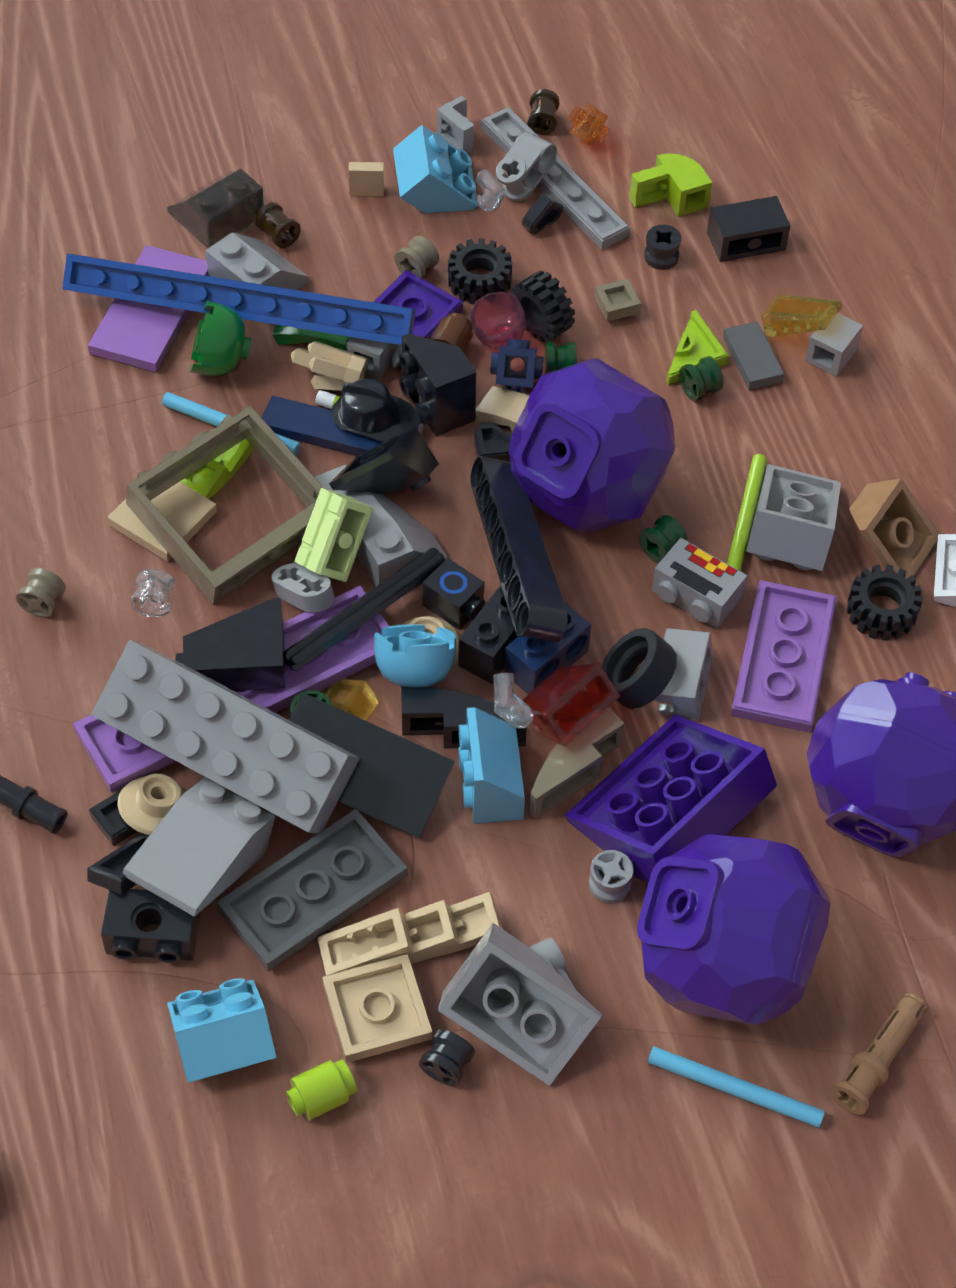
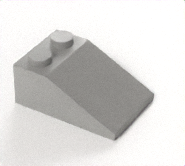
[746,464,841,571]
[123,777,275,917]
[438,923,602,1086]

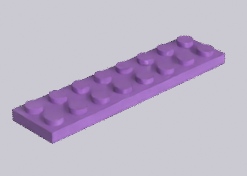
[72,586,389,793]

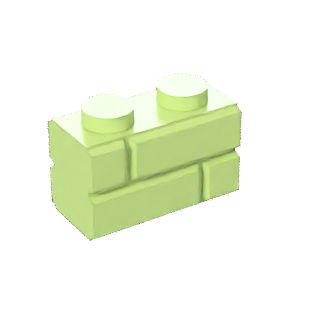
[294,488,373,582]

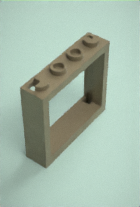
[126,406,323,605]

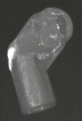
[475,169,506,212]

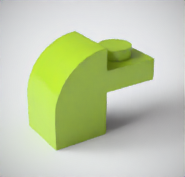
[629,153,713,217]

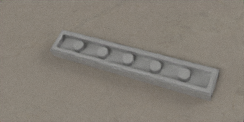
[481,107,630,250]

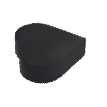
[522,193,563,234]
[474,423,512,462]

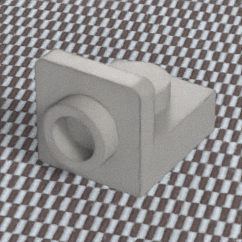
[437,96,474,154]

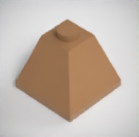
[849,478,939,579]

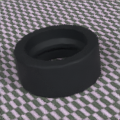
[599,628,677,709]

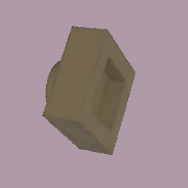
[594,279,641,322]

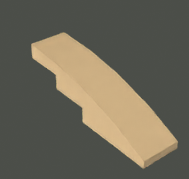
[317,892,503,976]

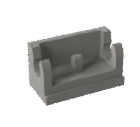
[653,628,714,721]

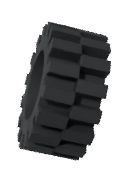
[448,238,512,305]
[511,271,575,342]
[846,565,923,641]

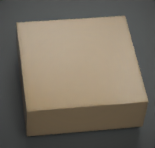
[348,162,384,196]

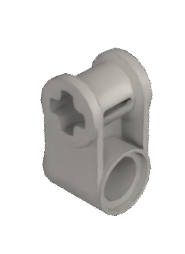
[496,132,558,202]

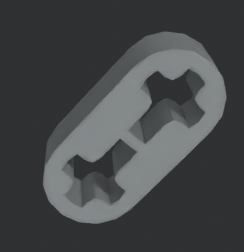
[272,563,335,613]

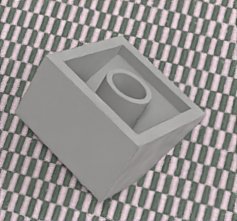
[205,232,309,290]

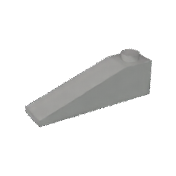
[314,465,448,586]

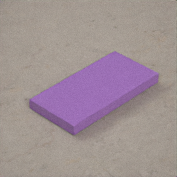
[88,245,208,372]
[730,580,837,733]

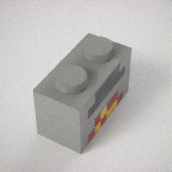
[652,538,747,629]

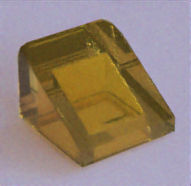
[325,679,379,721]

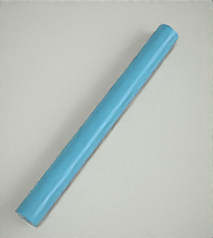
[162,392,301,456]
[648,1046,825,1128]

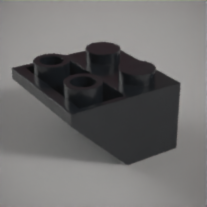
[399,334,477,437]

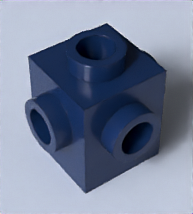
[490,339,544,393]

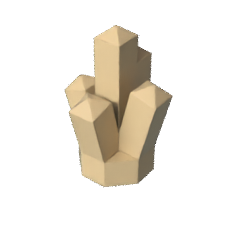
[291,341,368,391]

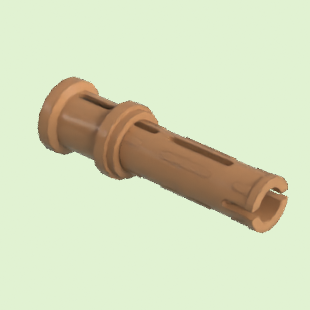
[831,993,928,1115]

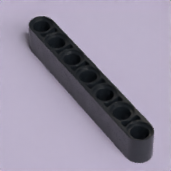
[470,456,567,643]

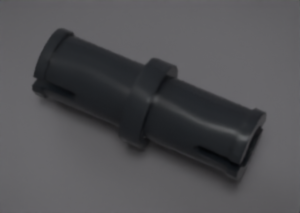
[0,775,68,834]

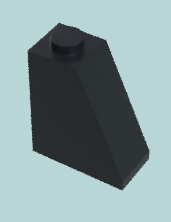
[175,598,285,691]

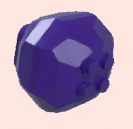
[509,358,675,533]
[807,672,956,857]
[637,834,830,1025]

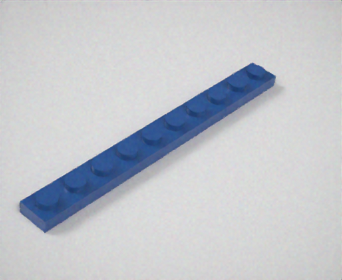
[62,253,416,345]

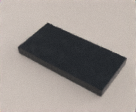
[289,692,455,838]

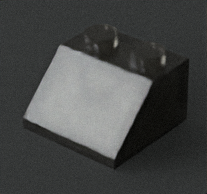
[167,169,264,248]

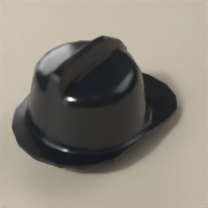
[332,378,420,442]

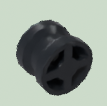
[644,224,682,270]
[419,1030,475,1086]

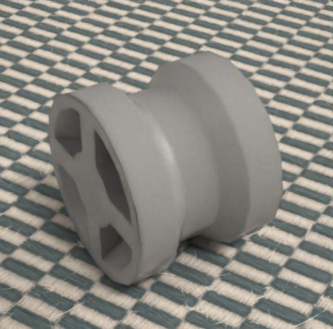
[588,850,634,904]

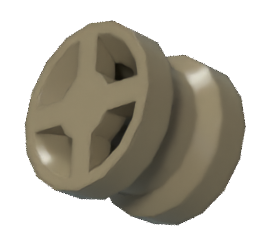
[394,235,439,278]
[16,568,66,618]

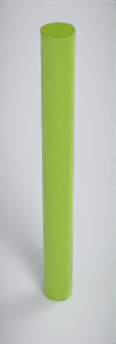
[727,454,768,571]

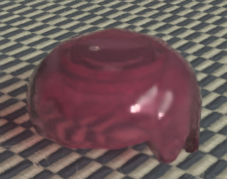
[470,292,527,349]

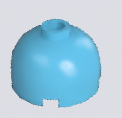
[374,624,456,688]

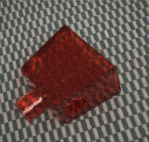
[520,663,620,746]

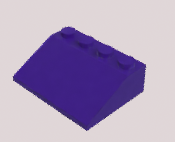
[565,714,777,883]

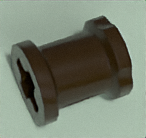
[527,89,560,135]
[255,202,301,248]

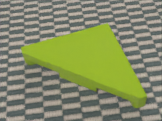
[666,310,729,385]

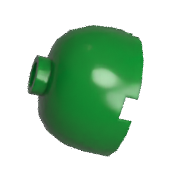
[189,300,252,377]

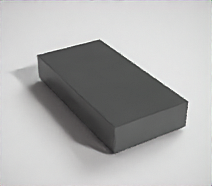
[723,321,784,390]

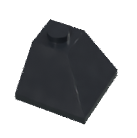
[329,425,439,493]

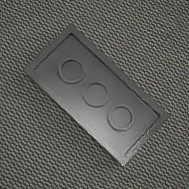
[216,809,408,972]

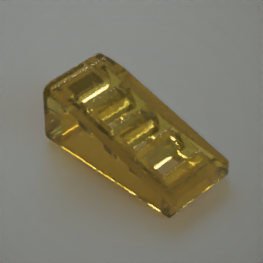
[761,294,842,337]

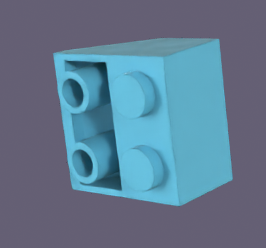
[393,125,478,214]
[458,707,525,824]
[167,978,277,1083]

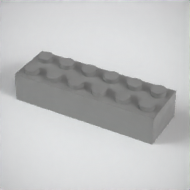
[91,639,360,833]

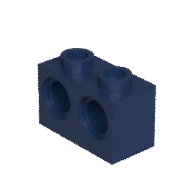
[504,602,591,698]

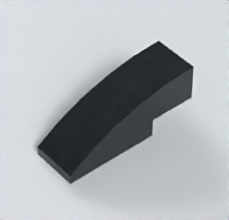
[401,686,527,749]

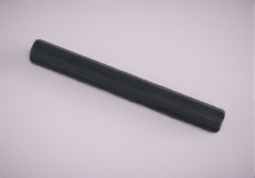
[283,548,445,671]

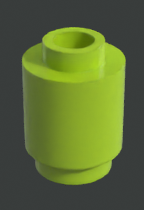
[286,1059,357,1121]

